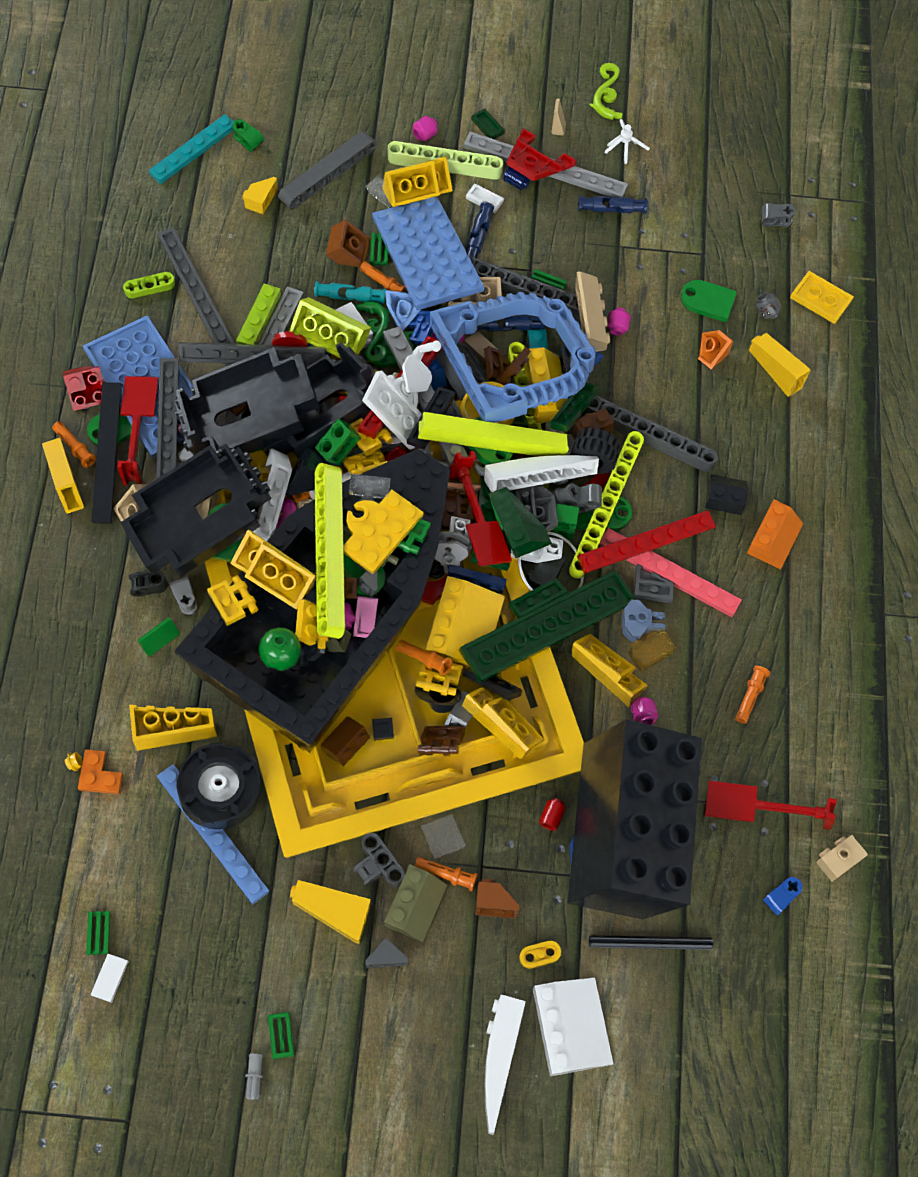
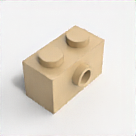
[816,835,868,882]

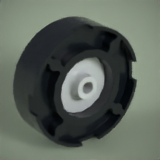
[176,743,260,829]

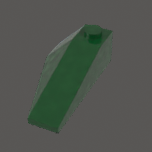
[488,487,552,558]

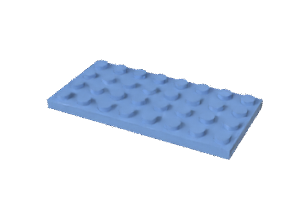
[372,196,484,310]
[83,316,217,459]

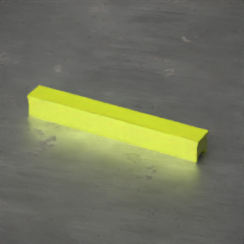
[418,412,569,457]

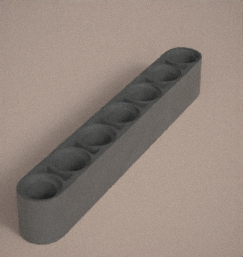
[278,131,377,209]

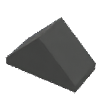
[365,938,408,968]

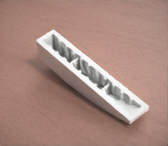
[484,455,599,492]
[484,995,526,1135]

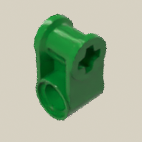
[232,119,264,152]

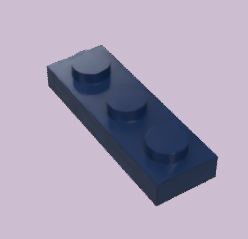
[446,565,507,594]

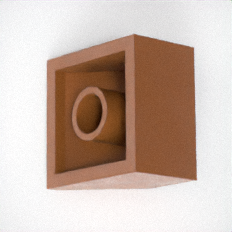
[326,220,370,267]
[475,879,520,919]

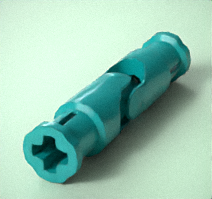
[314,281,386,304]

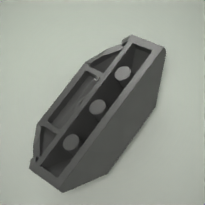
[515,485,558,532]

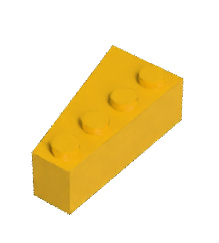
[129,705,217,751]

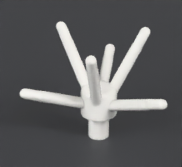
[605,119,650,164]

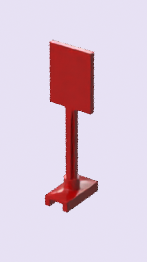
[117,376,159,486]
[448,451,512,566]
[705,781,837,830]

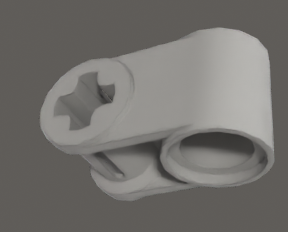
[169,576,198,615]

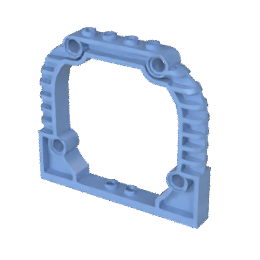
[430,292,596,423]

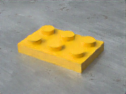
[790,271,854,324]

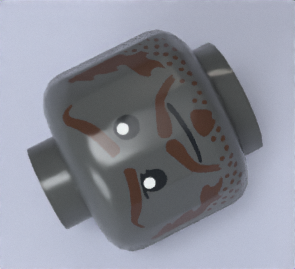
[755,292,782,319]

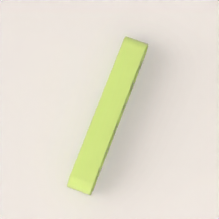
[388,141,503,179]

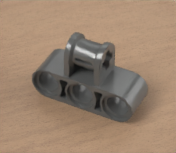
[554,483,602,514]
[353,832,405,888]

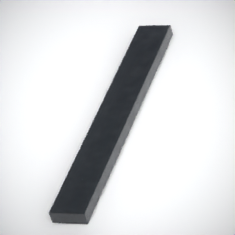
[91,382,122,524]

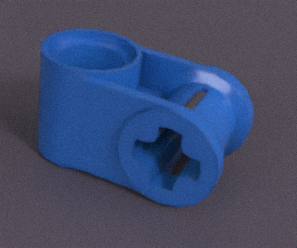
[763,877,802,916]

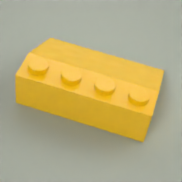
[426,576,505,666]

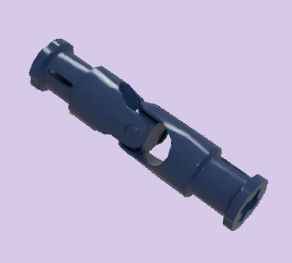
[578,195,648,214]
[466,202,495,259]
[477,315,545,331]

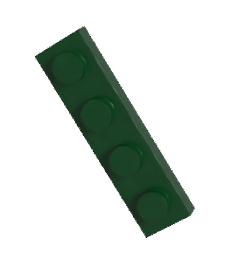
[550,382,600,432]

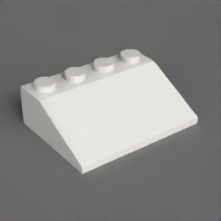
[533,978,613,1077]

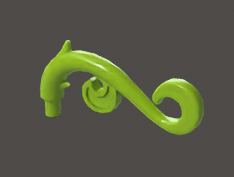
[589,63,622,120]

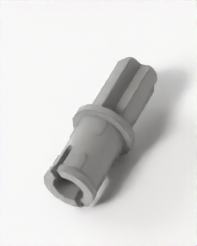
[245,1054,263,1100]

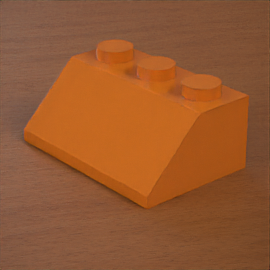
[747,499,803,570]

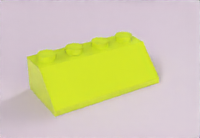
[290,297,371,358]

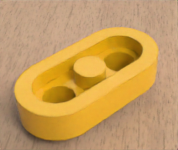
[519,941,561,969]

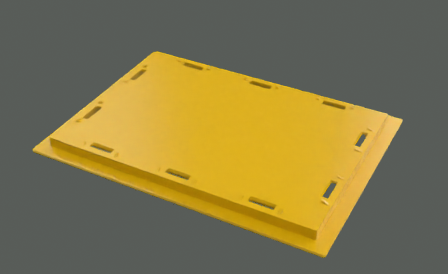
[205,400,584,858]

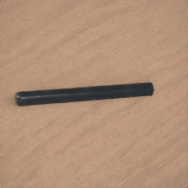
[588,935,713,950]

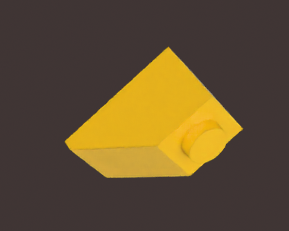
[242,177,278,215]

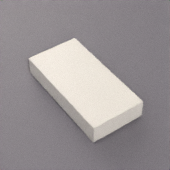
[466,183,504,213]
[91,954,128,1003]

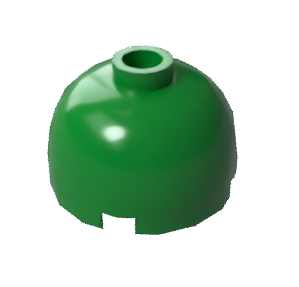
[259,627,301,671]

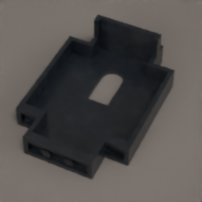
[261,342,375,459]
[175,347,320,457]
[120,444,272,577]

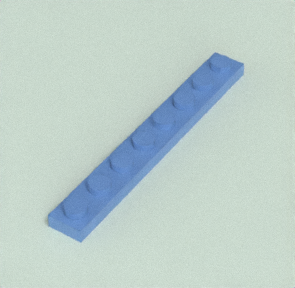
[157,764,269,905]

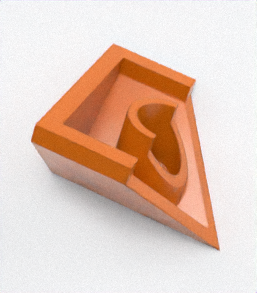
[698,330,733,370]

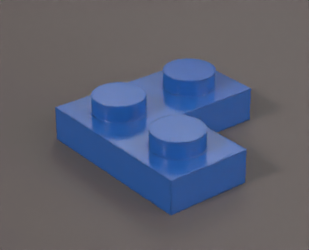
[406,311,434,345]

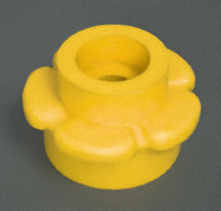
[65,752,83,771]

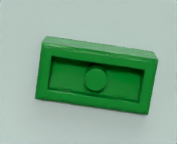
[137,617,180,657]

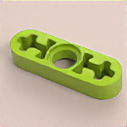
[123,272,175,299]

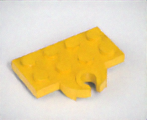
[343,490,424,574]

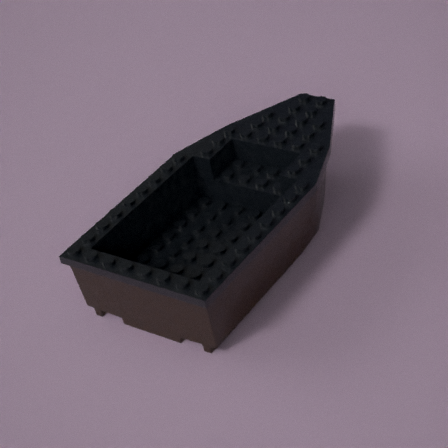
[175,449,450,753]

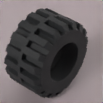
[570,428,621,474]

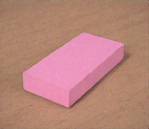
[353,596,378,638]

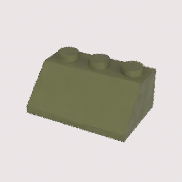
[384,864,447,943]

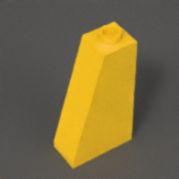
[749,333,811,397]
[42,438,84,514]
[290,880,371,944]

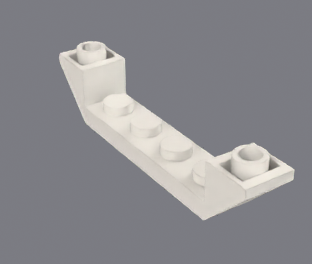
[253,449,292,541]
[449,516,563,563]

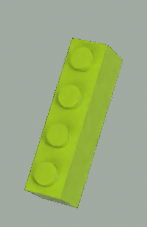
[236,283,281,345]

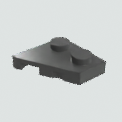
[634,564,674,603]

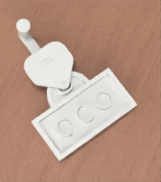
[362,341,441,450]

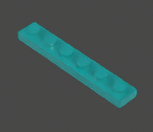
[148,114,234,184]

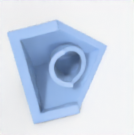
[385,290,421,331]

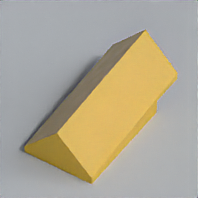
[382,156,452,207]
[230,530,316,610]
[571,634,648,708]
[462,687,544,759]

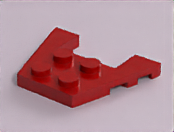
[507,128,577,181]

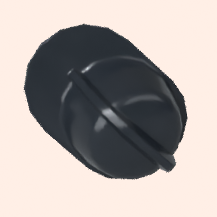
[415,681,462,713]

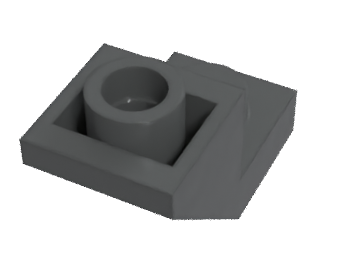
[356,563,377,597]
[444,690,473,729]

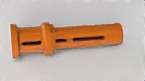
[360,261,408,293]
[52,421,96,468]
[396,639,452,675]
[735,665,770,724]
[415,857,478,891]

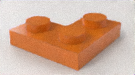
[78,749,123,794]

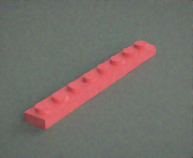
[599,528,742,617]

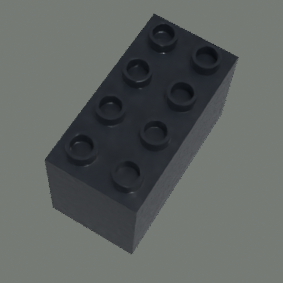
[567,719,702,920]

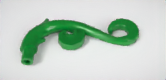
[356,301,390,364]

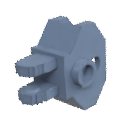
[622,600,666,643]

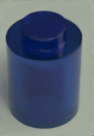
[503,166,530,191]

